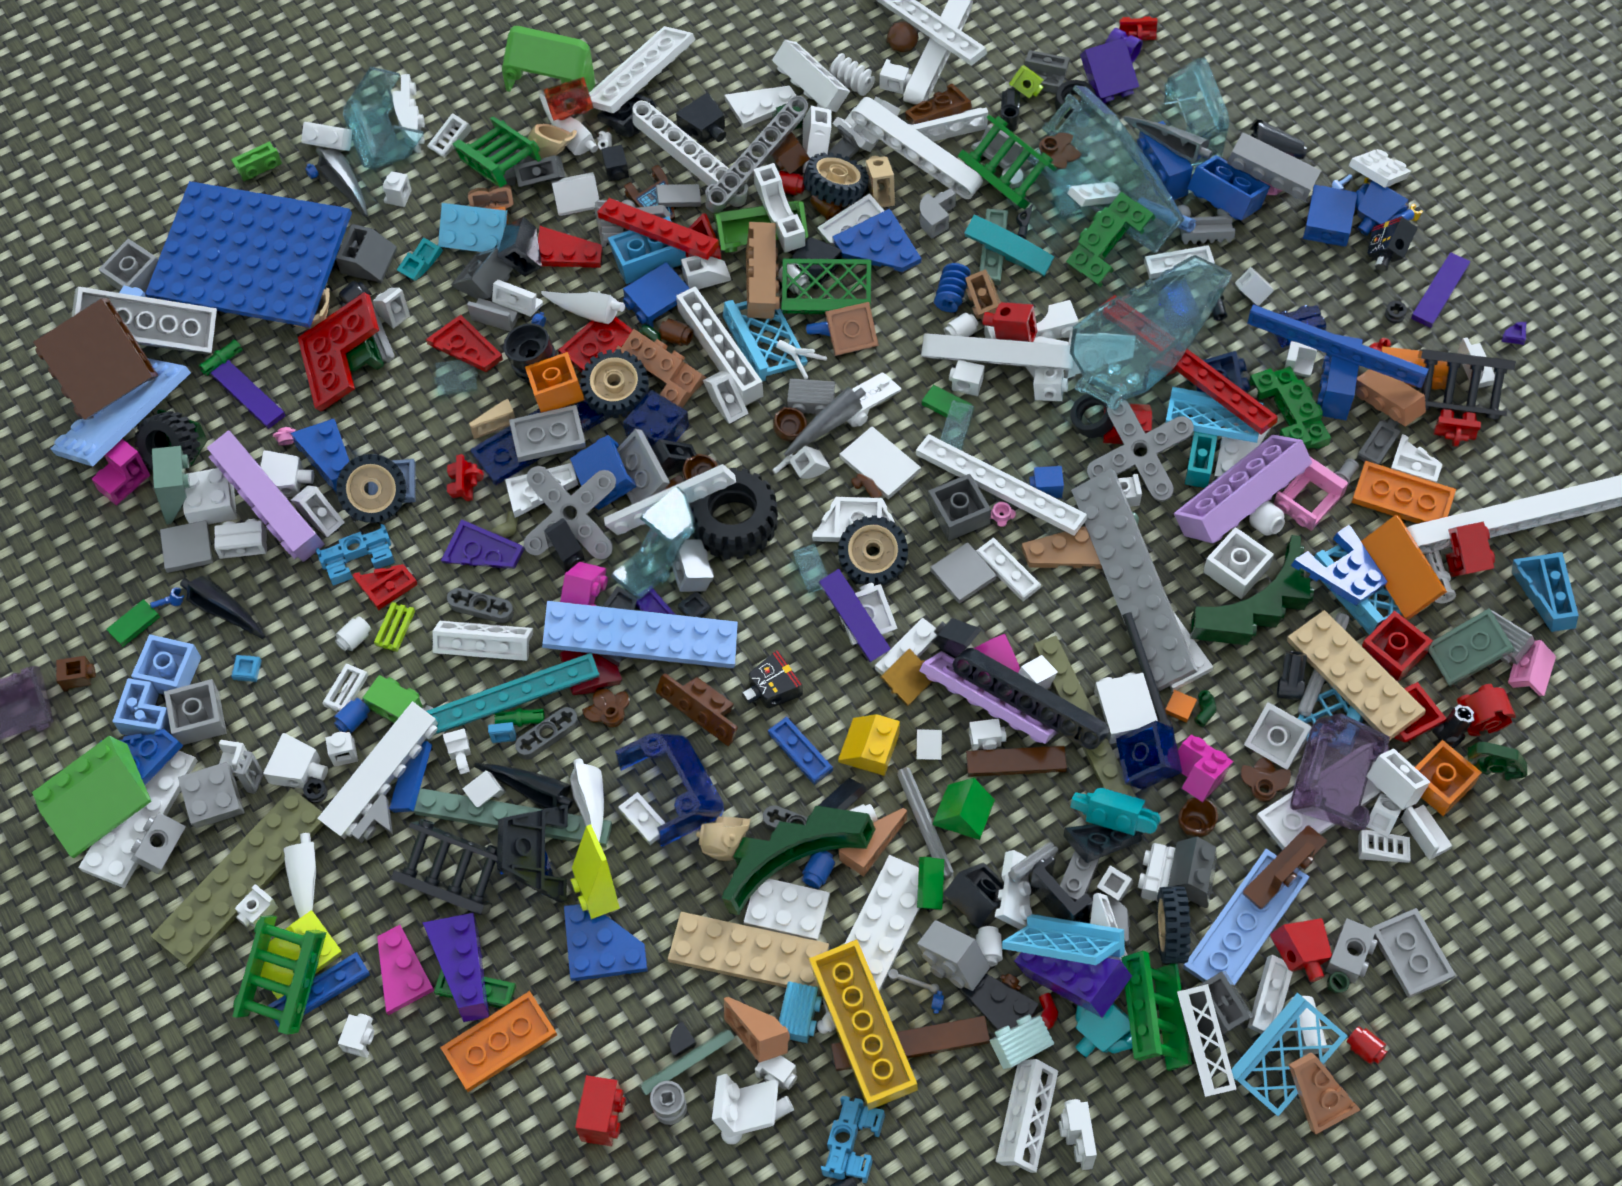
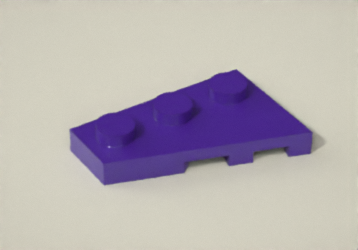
[441,519,525,569]

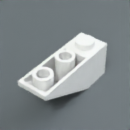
[803,106,831,173]

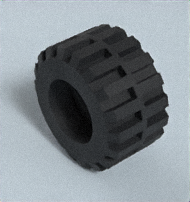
[134,411,200,470]

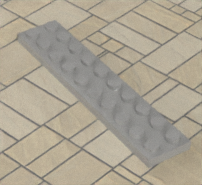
[1071,468,1198,691]

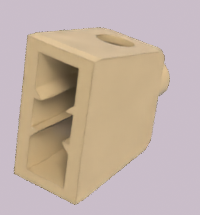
[866,156,895,208]

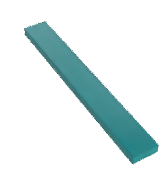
[426,653,600,735]

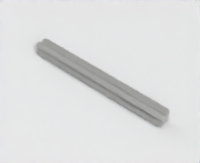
[1298,613,1349,717]
[897,767,953,879]

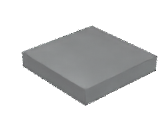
[160,520,213,573]
[930,542,997,604]

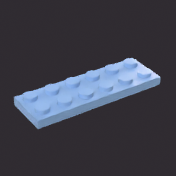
[1183,849,1309,985]

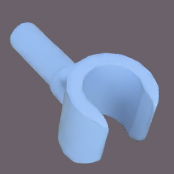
[1332,175,1353,190]

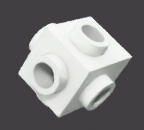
[1033,368,1068,401]

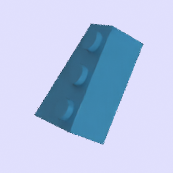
[1511,552,1579,632]

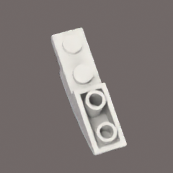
[393,74,425,153]

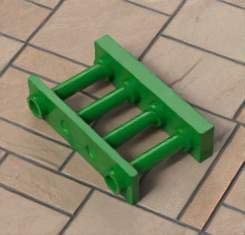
[958,115,1057,210]
[452,116,542,188]
[232,915,327,1035]
[1121,950,1192,1071]

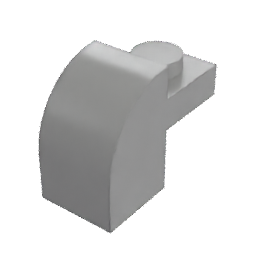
[919,188,956,239]

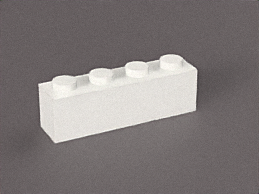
[772,40,850,112]

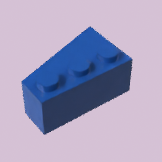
[290,419,350,494]

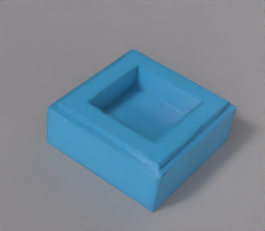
[231,655,262,682]
[488,722,516,743]

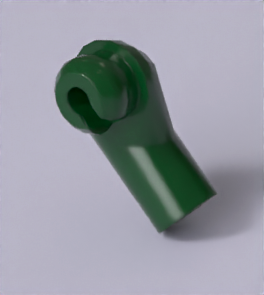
[638,325,662,342]

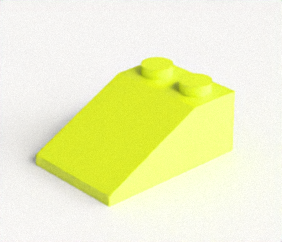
[570,824,620,919]
[260,910,342,999]

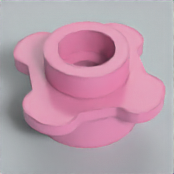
[273,427,295,446]
[991,502,1016,527]

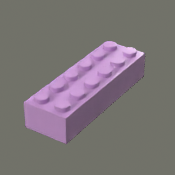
[207,430,325,562]
[1173,435,1312,543]

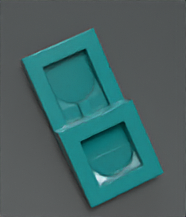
[397,237,443,281]

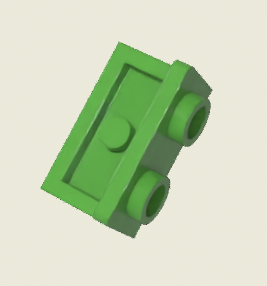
[231,141,282,181]

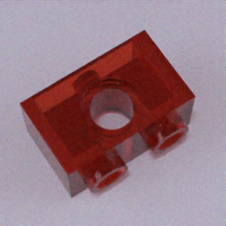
[544,77,594,121]

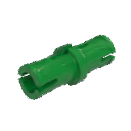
[198,339,243,376]
[494,708,545,727]

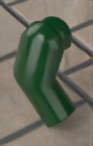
[1194,690,1217,727]

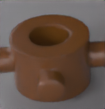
[1000,974,1021,990]

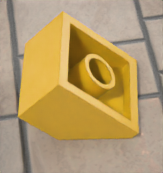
[838,714,900,776]

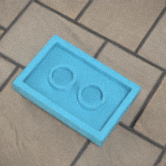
[438,203,507,252]

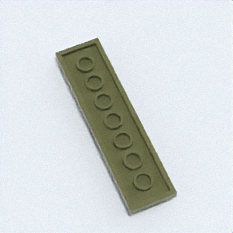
[151,788,325,969]

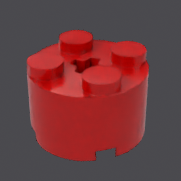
[1456,684,1516,736]

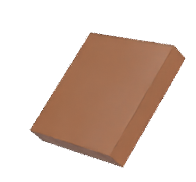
[825,302,879,356]

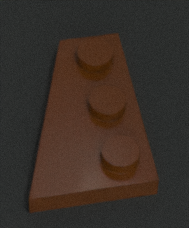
[905,84,972,125]

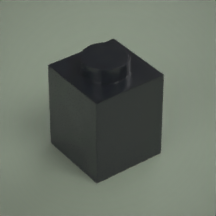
[601,144,629,182]

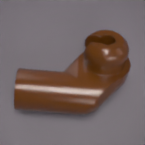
[851,473,883,498]

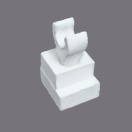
[443,729,471,774]

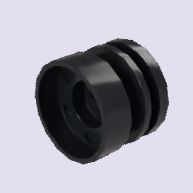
[503,323,558,384]

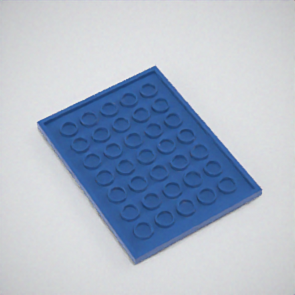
[145,181,352,328]

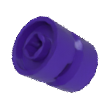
[1105,28,1143,64]

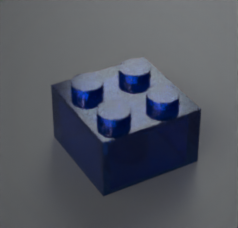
[623,390,689,448]
[1116,720,1182,790]

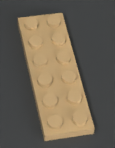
[1287,610,1426,742]
[668,912,829,991]

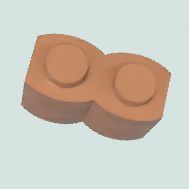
[468,185,514,209]

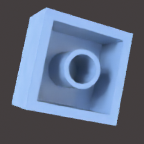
[131,634,201,695]

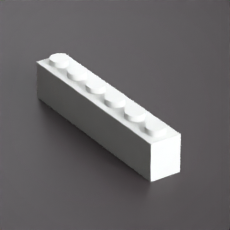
[676,286,763,405]
[318,701,438,840]

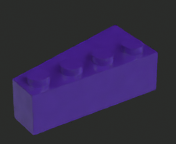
[423,913,489,1022]
[1014,952,1132,1018]

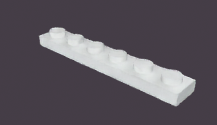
[604,464,736,535]

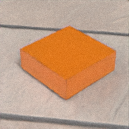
[1165,690,1197,723]

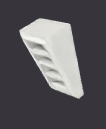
[427,113,472,158]
[1358,830,1410,863]

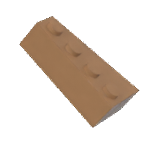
[746,222,779,319]

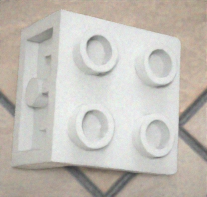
[712,1074,778,1138]

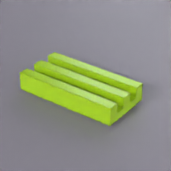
[374,602,415,652]

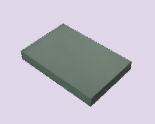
[1428,608,1515,687]

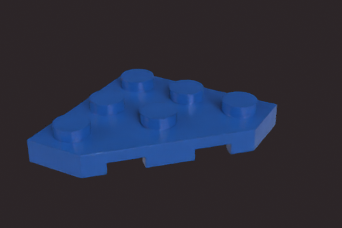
[832,209,922,272]
[99,729,183,785]
[564,904,648,982]

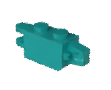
[1070,788,1161,835]

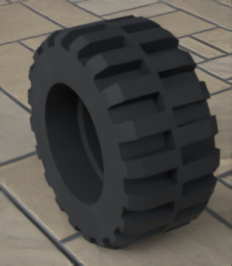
[688,468,778,559]

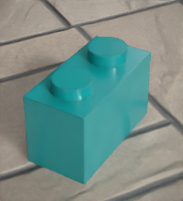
[1185,431,1217,488]

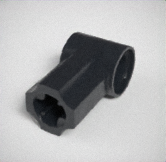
[1000,88,1020,132]
[1277,650,1307,701]
[1432,704,1474,749]

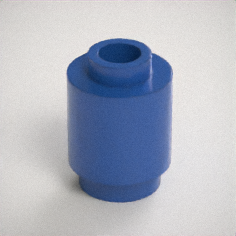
[334,698,370,734]
[802,851,836,889]

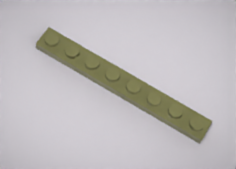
[1034,636,1136,797]

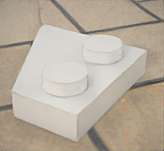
[1391,434,1442,483]

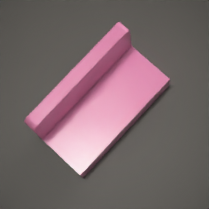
[1508,640,1556,696]

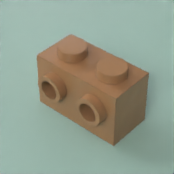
[965,269,1001,321]

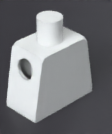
[261,451,314,497]
[263,733,328,789]

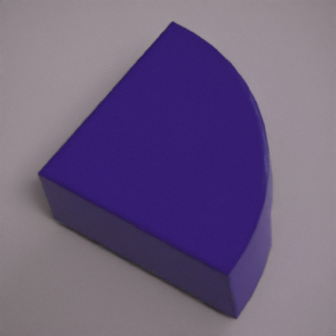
[1501,322,1526,345]

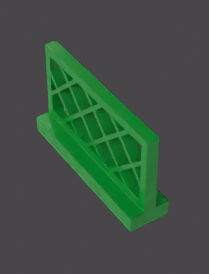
[781,259,871,314]

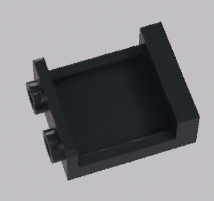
[1030,856,1093,923]

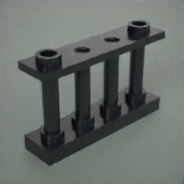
[1418,349,1516,419]
[391,819,497,915]

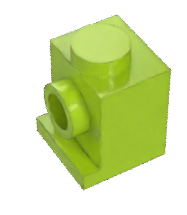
[1009,65,1044,99]

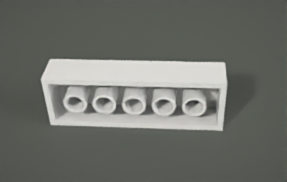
[72,287,217,355]

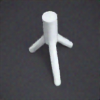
[776,340,827,379]

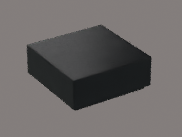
[678,592,711,618]

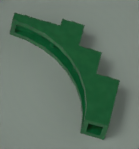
[1190,535,1314,645]
[722,806,876,915]

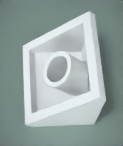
[551,172,599,216]
[1244,702,1312,770]

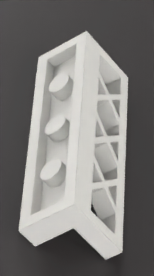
[909,108,988,142]
[433,621,533,661]
[1177,984,1236,1097]
[996,1059,1058,1173]

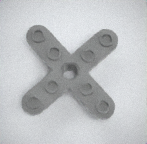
[1087,398,1194,502]
[524,466,616,559]

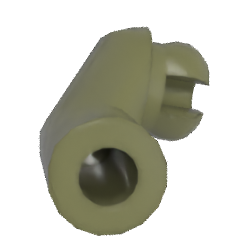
[491,511,519,538]

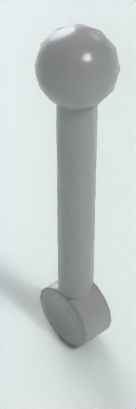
[888,969,940,994]

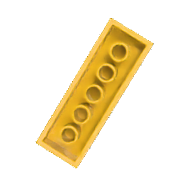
[809,939,918,1110]

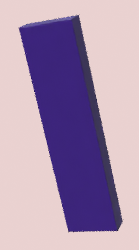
[1411,252,1471,328]
[211,360,286,429]
[818,569,891,662]

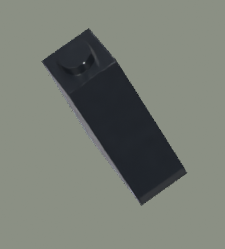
[498,217,542,277]

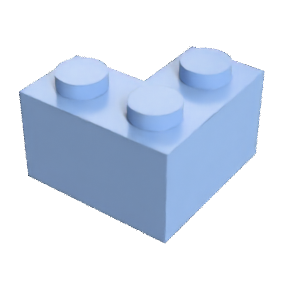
[112,678,171,735]

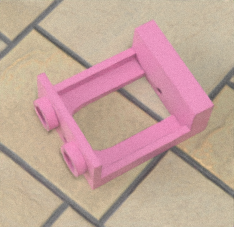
[1274,457,1348,531]

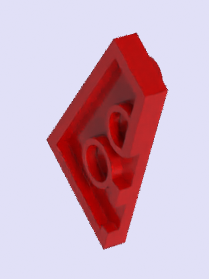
[538,226,603,268]
[426,314,503,372]

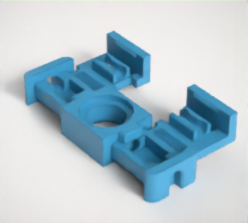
[316,524,395,586]
[821,1096,885,1183]

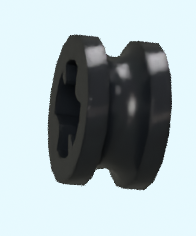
[1385,301,1407,323]
[303,778,328,803]

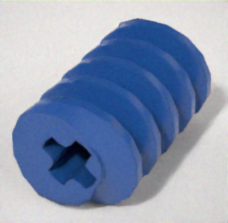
[934,263,971,313]

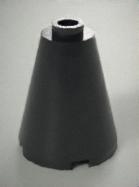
[1250,119,1307,160]

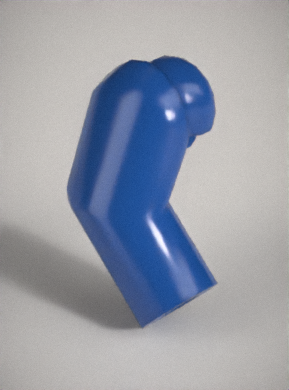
[806,322,830,337]

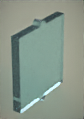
[434,360,478,396]

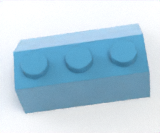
[608,216,687,284]

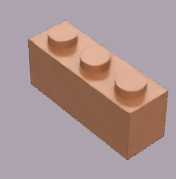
[1356,369,1426,426]

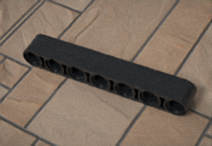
[952,648,1109,750]

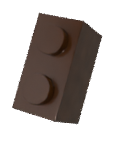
[771,132,810,174]

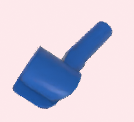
[150,587,185,608]

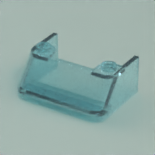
[1164,57,1229,166]
[343,66,424,169]
[611,486,695,600]

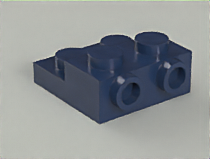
[1196,351,1251,393]

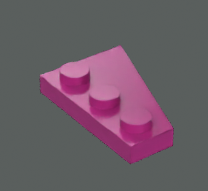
[377,925,434,1015]

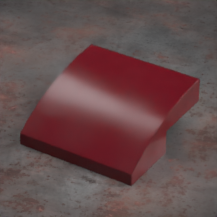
[559,650,622,695]

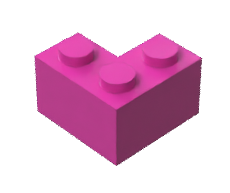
[92,439,150,506]
[560,562,608,606]
[1170,734,1233,802]

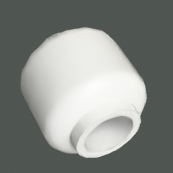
[1249,501,1285,536]

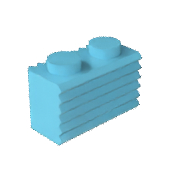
[779,981,822,1043]

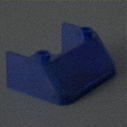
[615,733,724,847]

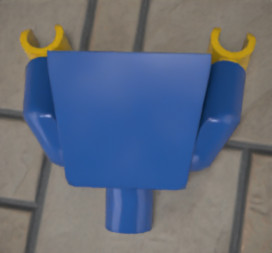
[1355,177,1423,236]

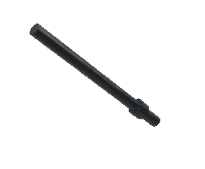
[1122,612,1178,751]

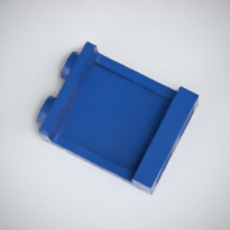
[1303,185,1357,247]
[623,262,690,328]
[570,435,637,510]

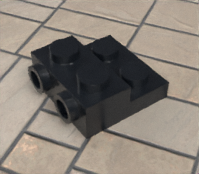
[597,94,656,138]

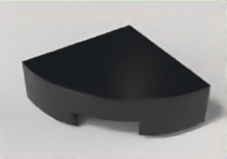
[670,1021,697,1059]

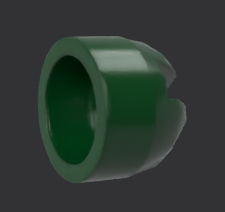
[1327,972,1350,993]

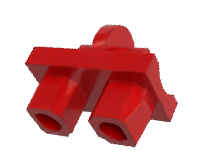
[1119,16,1158,40]
[1434,409,1481,447]
[447,454,484,501]

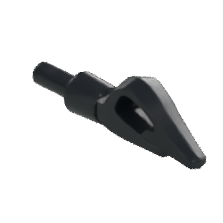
[1016,204,1033,239]

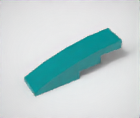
[964,215,1054,277]

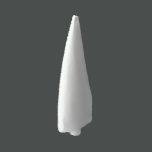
[539,94,598,155]
[541,291,625,324]
[570,759,604,841]
[284,833,316,918]

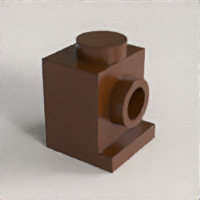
[56,656,96,692]

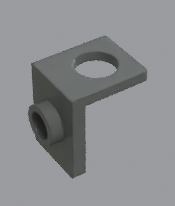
[827,125,860,158]

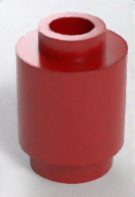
[779,171,805,196]
[1346,1026,1388,1065]

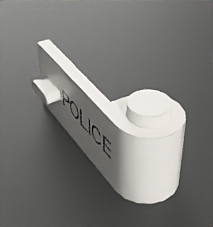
[847,372,901,427]

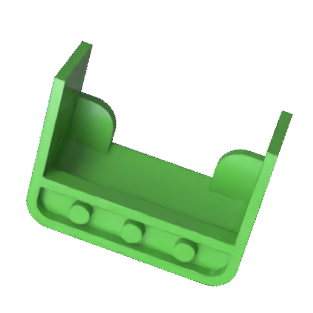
[502,26,595,109]
[713,200,808,253]

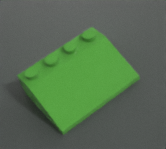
[32,736,152,858]

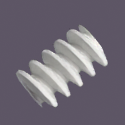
[829,53,875,96]

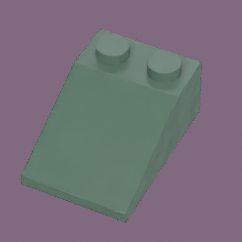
[152,446,190,524]

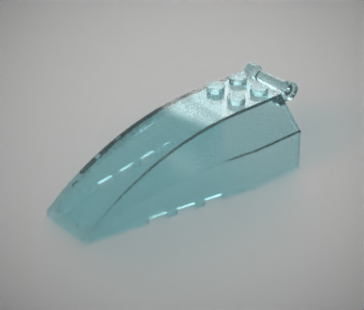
[1027,85,1185,253]
[1069,255,1232,410]

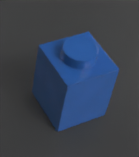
[1029,466,1064,498]

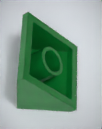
[933,777,995,840]

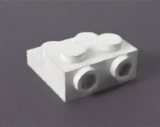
[839,583,897,645]
[1059,1099,1097,1170]

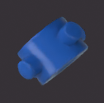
[305,163,319,179]
[531,312,546,327]
[931,991,944,1014]

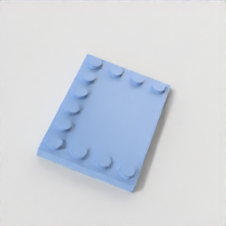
[51,358,191,466]

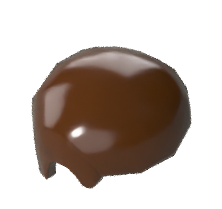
[886,21,919,52]
[773,407,807,442]
[682,454,718,480]
[1178,798,1218,837]

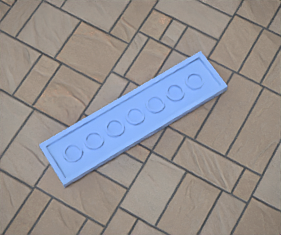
[542,601,737,669]

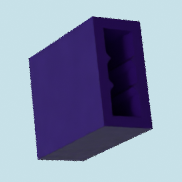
[1080,38,1140,104]

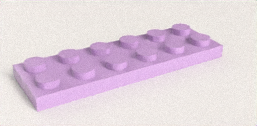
[920,651,1058,744]

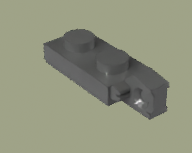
[1357,417,1401,465]

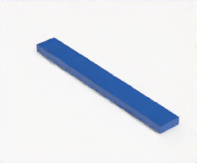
[1247,304,1429,388]

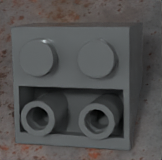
[336,224,397,283]
[1189,971,1254,1043]

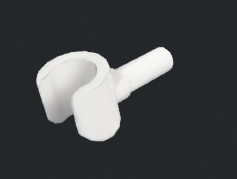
[772,453,794,474]

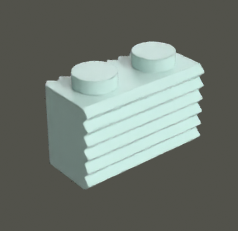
[989,1014,1054,1069]

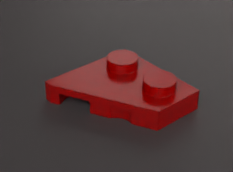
[352,564,418,611]

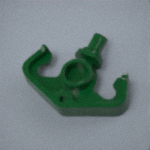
[1468,742,1528,781]

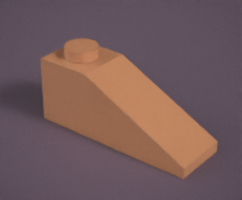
[838,808,907,877]
[724,997,790,1062]

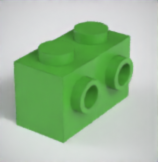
[362,675,423,723]

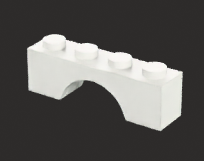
[754,163,805,252]
[984,300,1079,339]

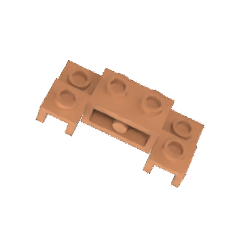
[614,329,707,413]

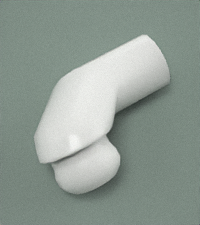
[597,131,612,149]

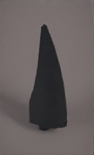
[180,576,266,639]
[474,763,573,809]

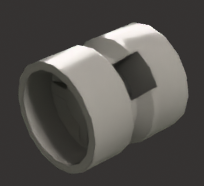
[650,1081,687,1125]

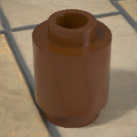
[810,195,842,220]
[659,318,694,346]

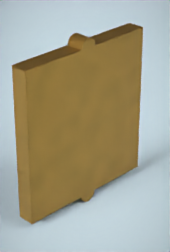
[880,648,932,706]

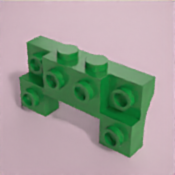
[1066,192,1156,288]
[1249,366,1331,449]

